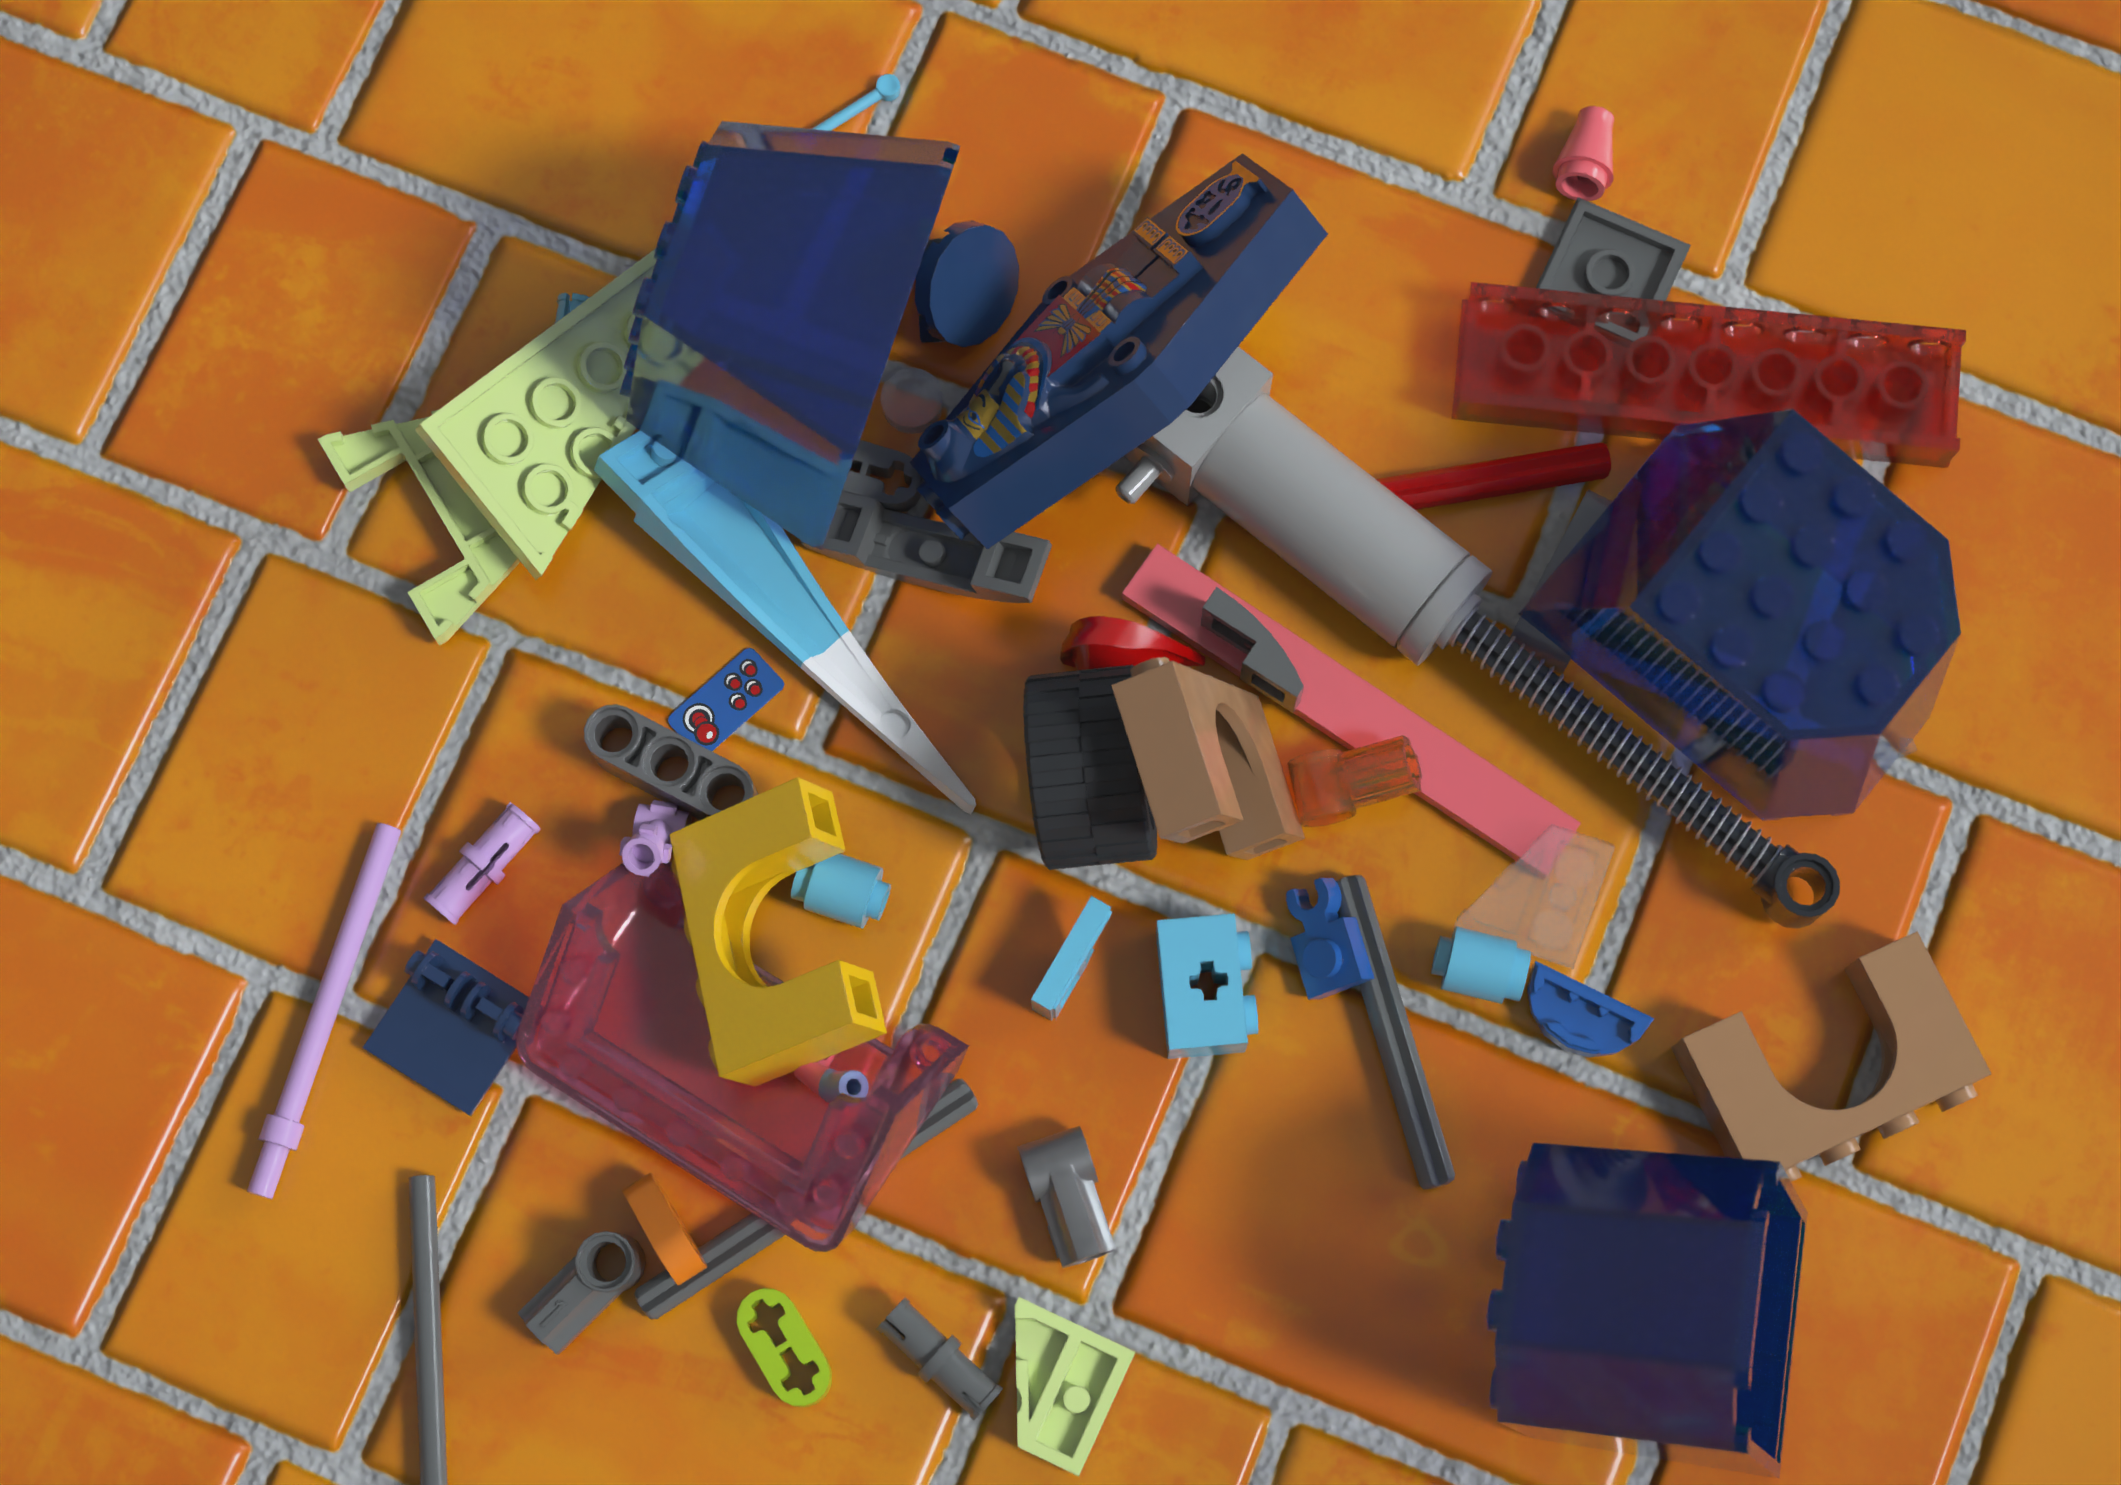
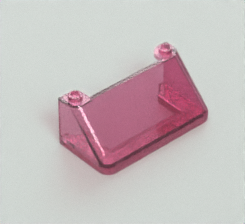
[516,862,969,1252]

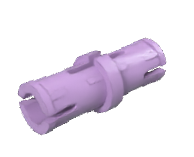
[424,802,541,925]

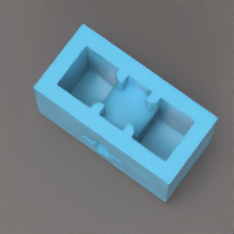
[1156,913,1258,1059]

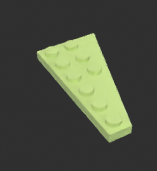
[415,213,742,580]

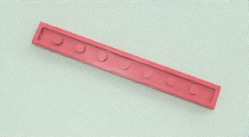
[1122,544,1581,879]

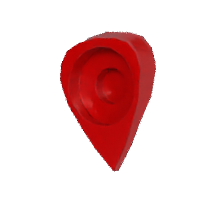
[1060,616,1205,670]

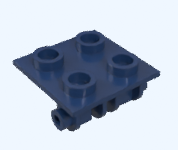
[363,939,544,1116]

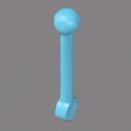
[792,74,900,153]

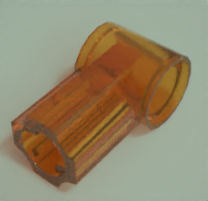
[1287,735,1422,827]

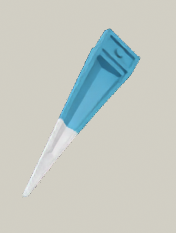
[594,400,976,814]

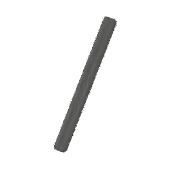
[634,1079,978,1319]

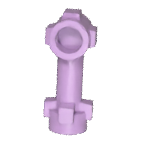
[619,800,692,877]

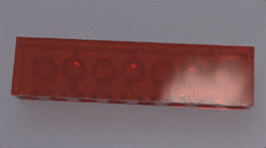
[1451,282,1966,468]

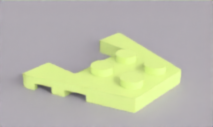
[318,410,521,645]

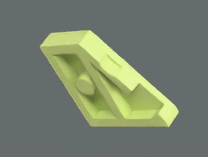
[1015,1297,1135,1477]

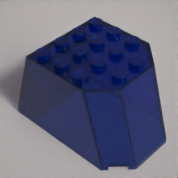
[620,121,960,550]
[1518,409,1961,821]
[1487,1143,1808,1478]

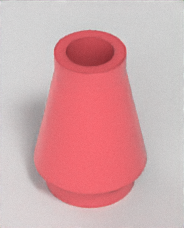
[1553,106,1614,201]

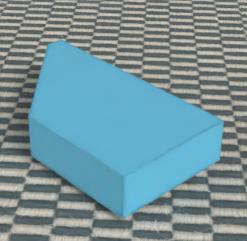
[1031,896,1112,1021]

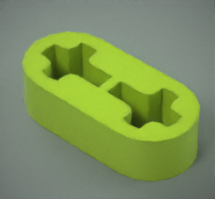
[737,1288,832,1407]

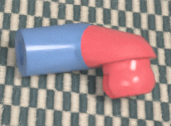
[794,1055,869,1104]

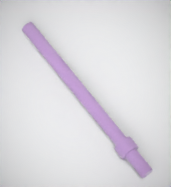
[247,823,401,1199]

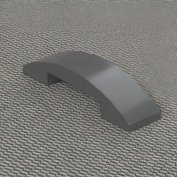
[801,486,1052,603]

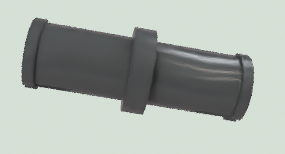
[876,1297,1003,1421]

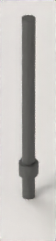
[409,1175,448,1485]

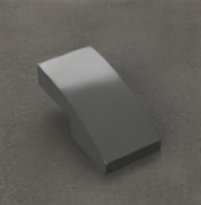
[1201,587,1304,713]

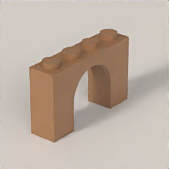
[1112,657,1305,860]
[1671,931,1992,1193]

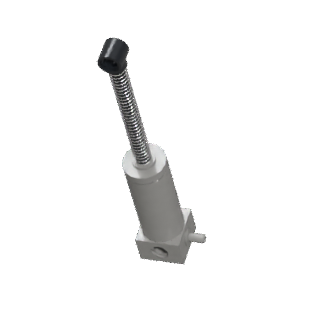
[1116,347,1840,929]

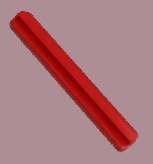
[1376,442,1611,510]

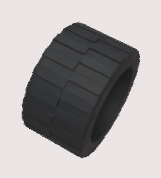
[1023,665,1157,870]

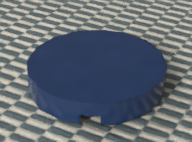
[915,221,1019,347]

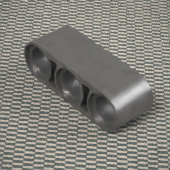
[584,704,758,820]

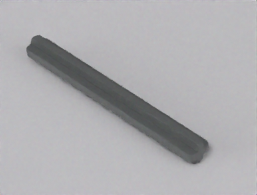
[1336,875,1455,1189]

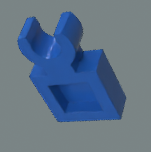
[1286,878,1375,1000]

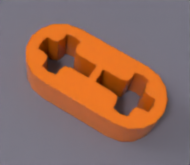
[622,1172,708,1286]

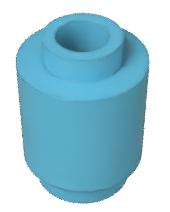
[791,853,891,929]
[1431,926,1531,1004]

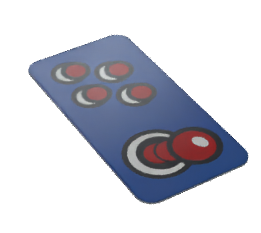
[668,648,784,751]

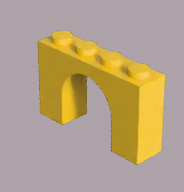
[669,777,887,1087]

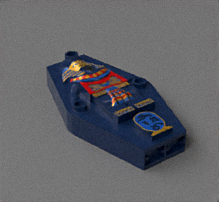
[910,153,1328,549]

